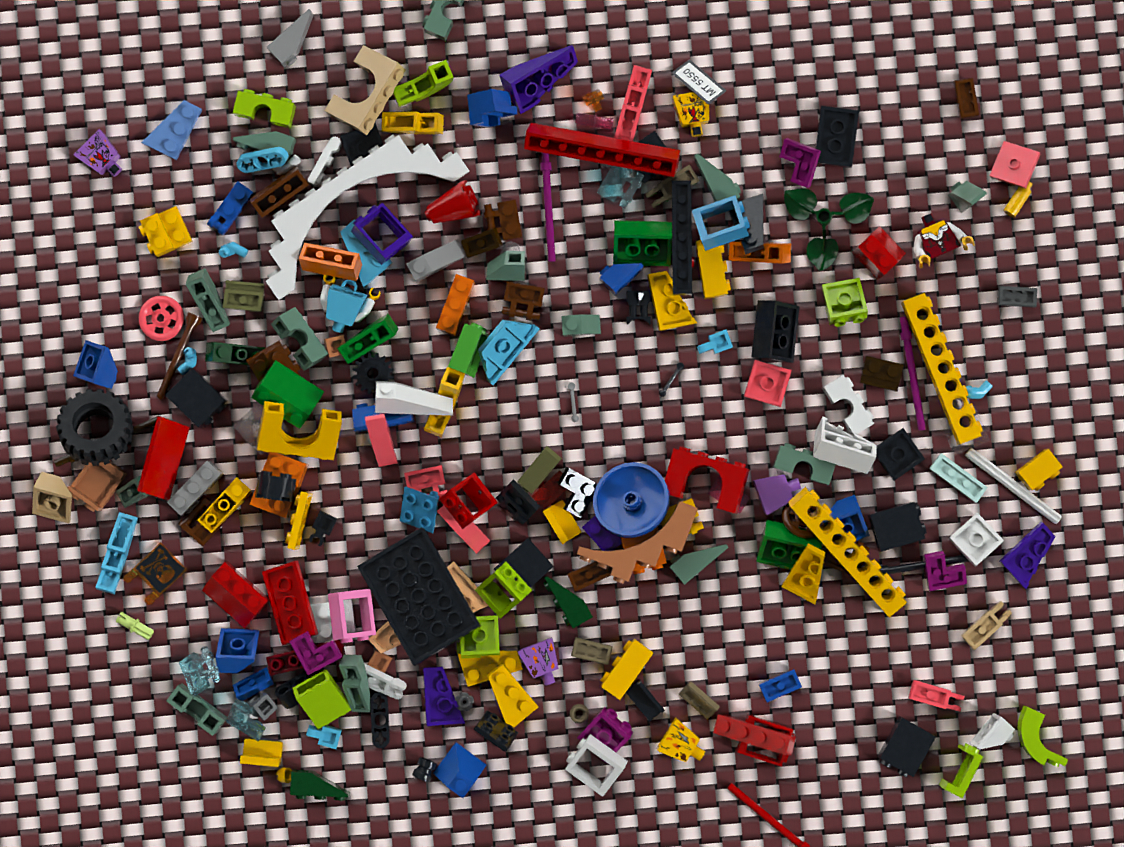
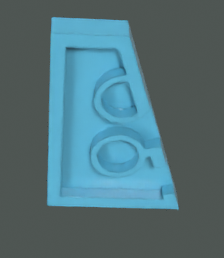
[340,219,393,288]

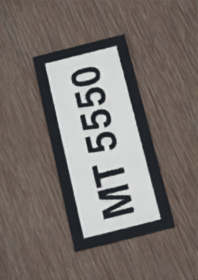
[672,59,727,105]

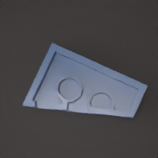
[141,100,202,161]

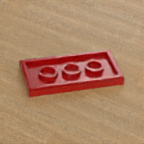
[137,416,190,501]
[262,560,319,646]

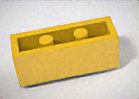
[695,240,731,299]
[600,639,653,700]

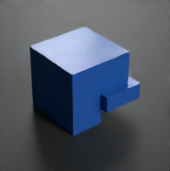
[467,89,517,128]

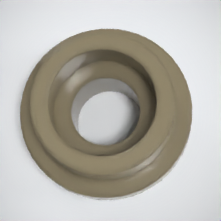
[570,704,589,723]

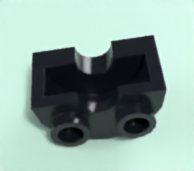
[255,471,296,502]

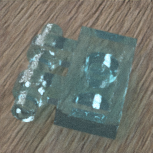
[597,166,644,209]
[179,646,220,696]

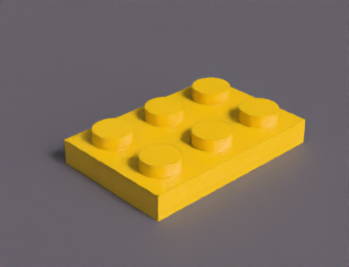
[285,491,313,550]

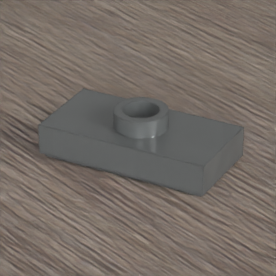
[997,286,1038,308]

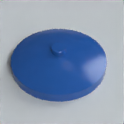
[593,462,670,538]

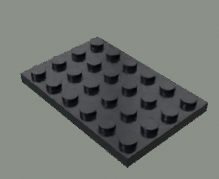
[357,527,481,666]

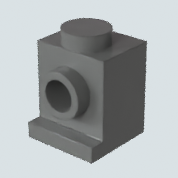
[244,692,278,721]

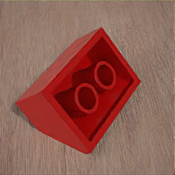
[202,562,270,629]

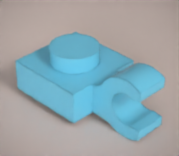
[697,329,733,354]
[306,725,342,749]

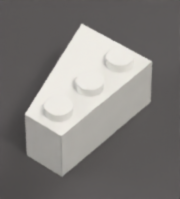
[813,416,877,474]

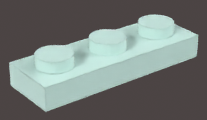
[929,453,988,503]

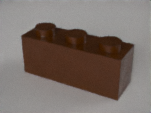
[250,165,309,218]

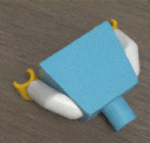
[320,275,380,333]

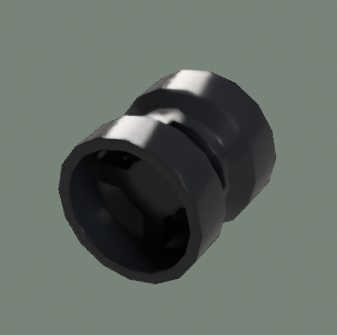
[412,757,437,782]

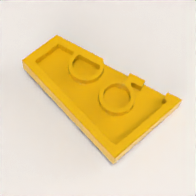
[647,271,697,331]
[781,543,825,604]
[456,650,523,687]
[487,663,538,727]

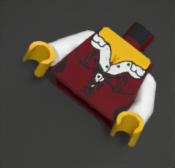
[913,213,974,268]

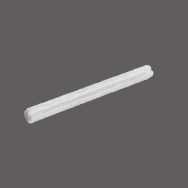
[965,448,1062,524]

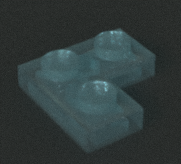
[226,699,266,742]

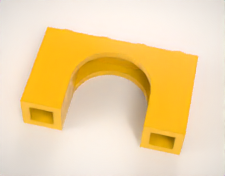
[257,401,342,460]

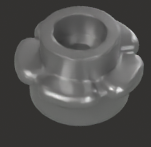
[455,692,474,711]

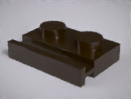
[859,356,904,392]

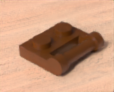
[178,495,229,546]

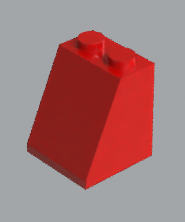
[852,226,906,280]

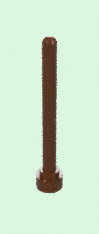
[157,312,203,400]

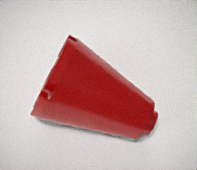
[425,180,480,224]

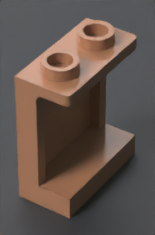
[67,460,128,512]

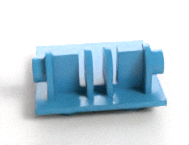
[400,486,439,533]

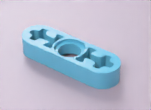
[236,147,289,173]

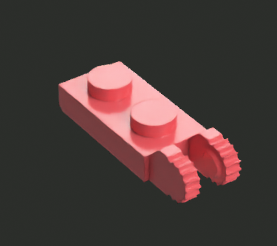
[908,680,965,712]

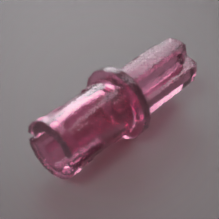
[575,113,614,130]

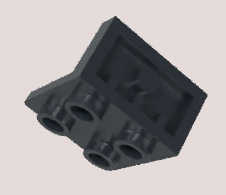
[474,710,518,752]

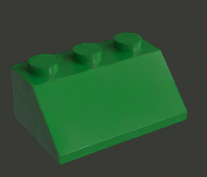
[613,220,672,266]
[251,360,324,429]
[756,520,822,570]

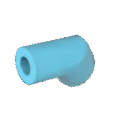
[219,242,249,258]
[177,347,197,375]
[966,381,993,399]

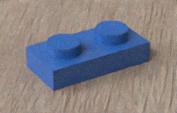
[233,667,274,702]
[759,669,802,702]

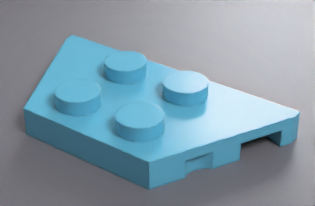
[478,320,540,385]

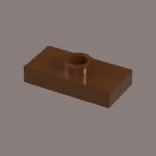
[953,78,980,119]

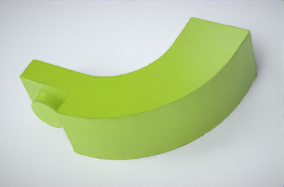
[393,60,454,107]
[1017,706,1068,767]

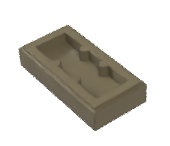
[571,637,613,665]
[679,681,720,719]

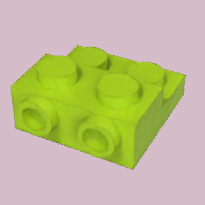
[822,278,868,327]
[457,615,500,659]

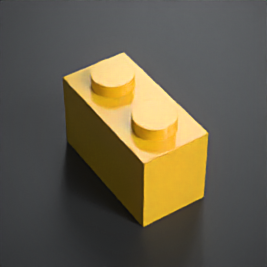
[1015,449,1063,491]

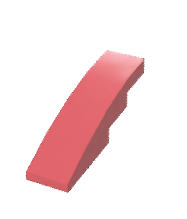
[614,65,652,141]
[365,414,398,467]

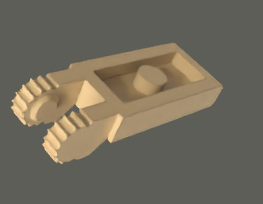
[961,601,1012,650]

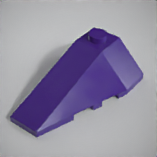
[499,45,578,114]

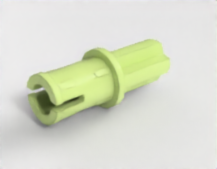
[116,612,154,640]

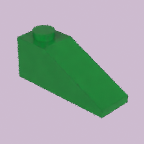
[337,313,399,364]

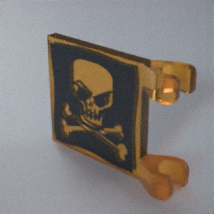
[123,542,187,605]

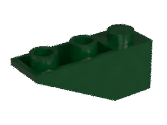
[205,342,265,366]
[544,576,593,628]
[290,770,350,801]

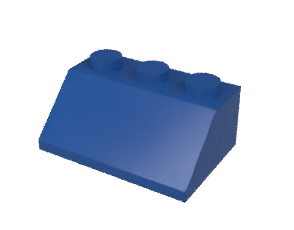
[352,403,414,433]

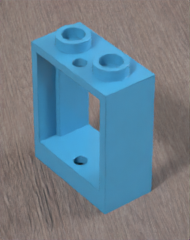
[692,195,750,251]

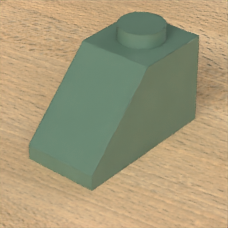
[561,314,601,337]
[116,476,149,508]

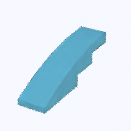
[95,512,138,595]

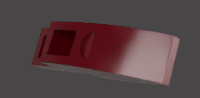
[266,639,346,676]

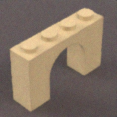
[324,45,406,135]

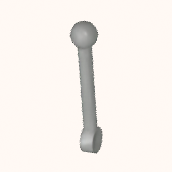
[568,382,579,422]

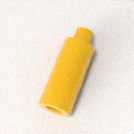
[1003,181,1033,218]

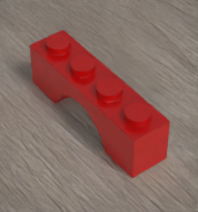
[713,714,796,755]

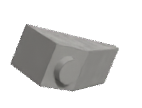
[267,9,314,67]
[407,239,466,283]

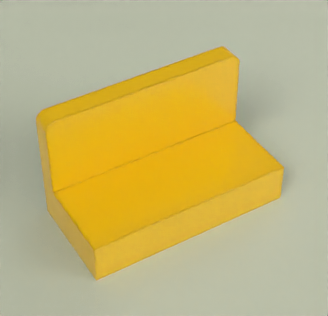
[543,500,581,544]
[240,738,283,767]

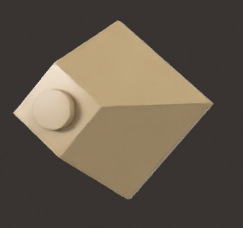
[32,472,72,524]

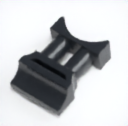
[626,291,651,325]

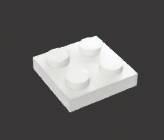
[949,513,1004,567]

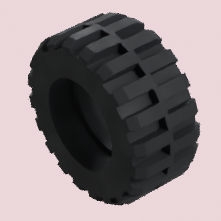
[56,389,134,466]

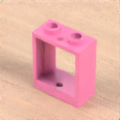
[328,589,376,643]

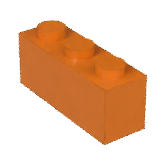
[299,243,362,281]
[436,274,475,336]

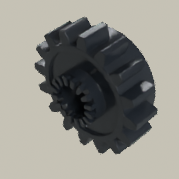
[352,353,395,395]

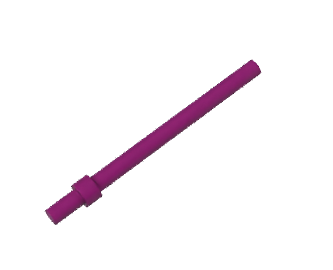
[540,152,556,262]
[899,316,926,431]

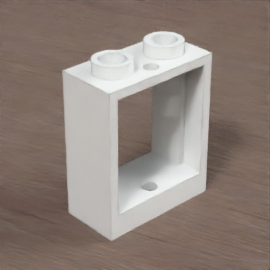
[565,734,628,797]

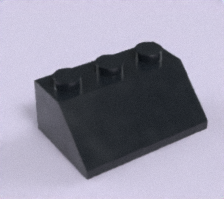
[751,300,800,363]

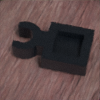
[309,510,338,547]

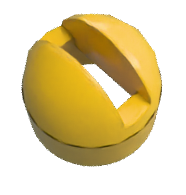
[276,768,292,783]

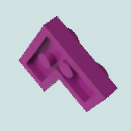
[779,138,821,188]
[924,551,967,591]
[289,631,343,675]

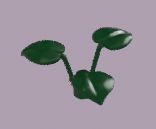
[784,188,874,271]

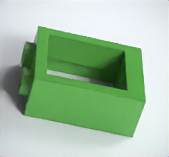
[448,322,489,378]

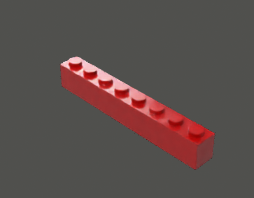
[524,123,680,177]

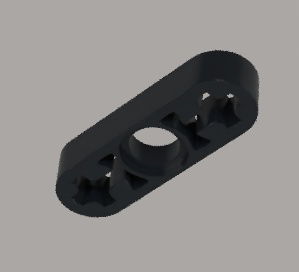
[370,692,390,748]

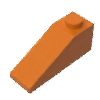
[729,241,791,264]

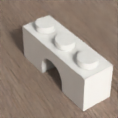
[822,375,874,436]

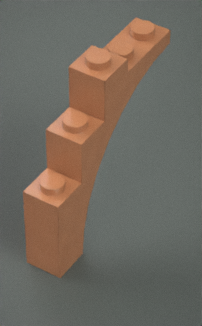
[577,501,698,584]

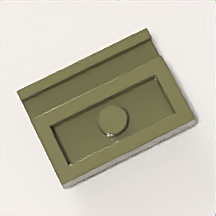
[223,280,265,312]

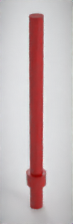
[727,783,810,847]

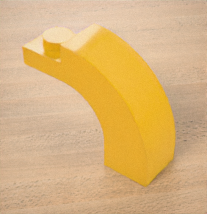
[424,367,465,437]

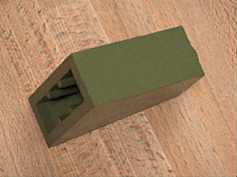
[517,446,562,494]

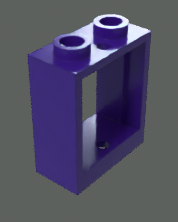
[351,203,413,265]

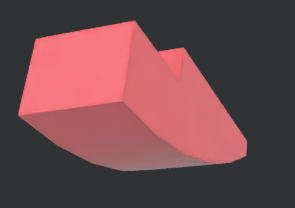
[437,505,490,554]

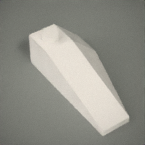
[375,381,453,416]

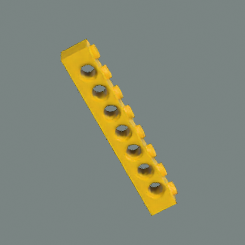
[901,293,983,445]
[788,487,907,617]

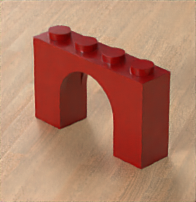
[665,446,750,514]

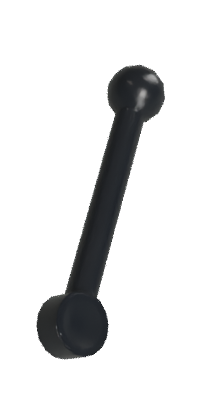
[659,362,684,397]

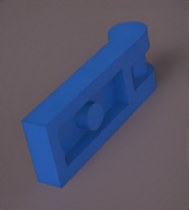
[207,181,254,236]

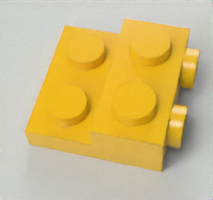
[139,206,193,257]

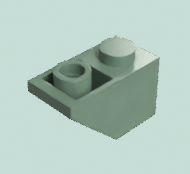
[486,251,526,281]

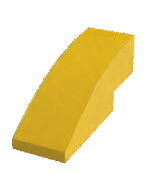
[381,112,444,134]

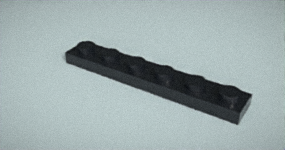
[672,181,692,295]

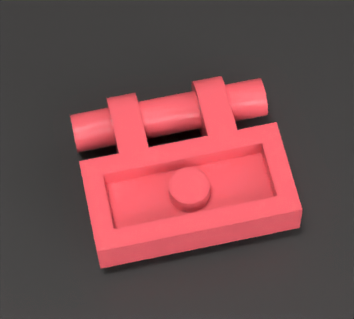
[404,465,448,501]

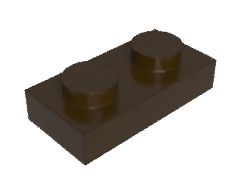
[461,227,503,258]

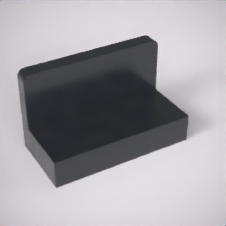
[626,679,665,722]

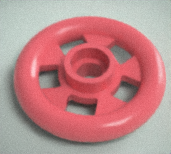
[139,296,184,341]

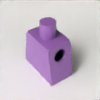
[753,475,801,515]

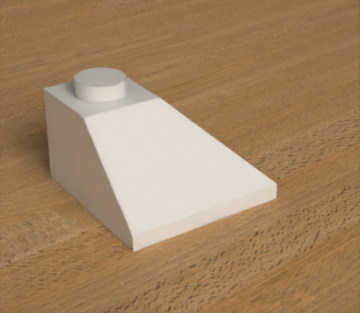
[970,713,1015,749]

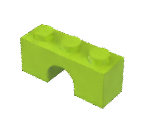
[233,89,296,129]

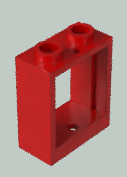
[439,472,498,529]
[736,714,795,767]

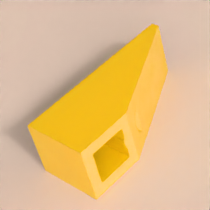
[197,477,253,533]

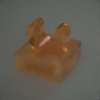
[581,89,604,112]

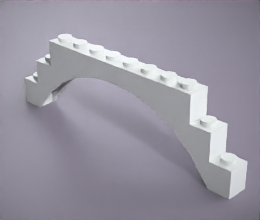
[266,134,469,300]

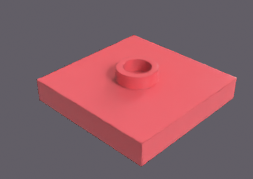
[989,141,1041,189]
[744,360,792,407]

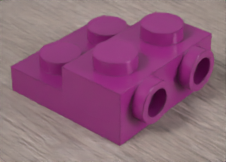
[577,707,633,763]

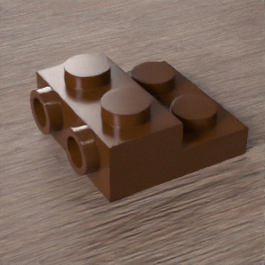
[246,340,301,382]

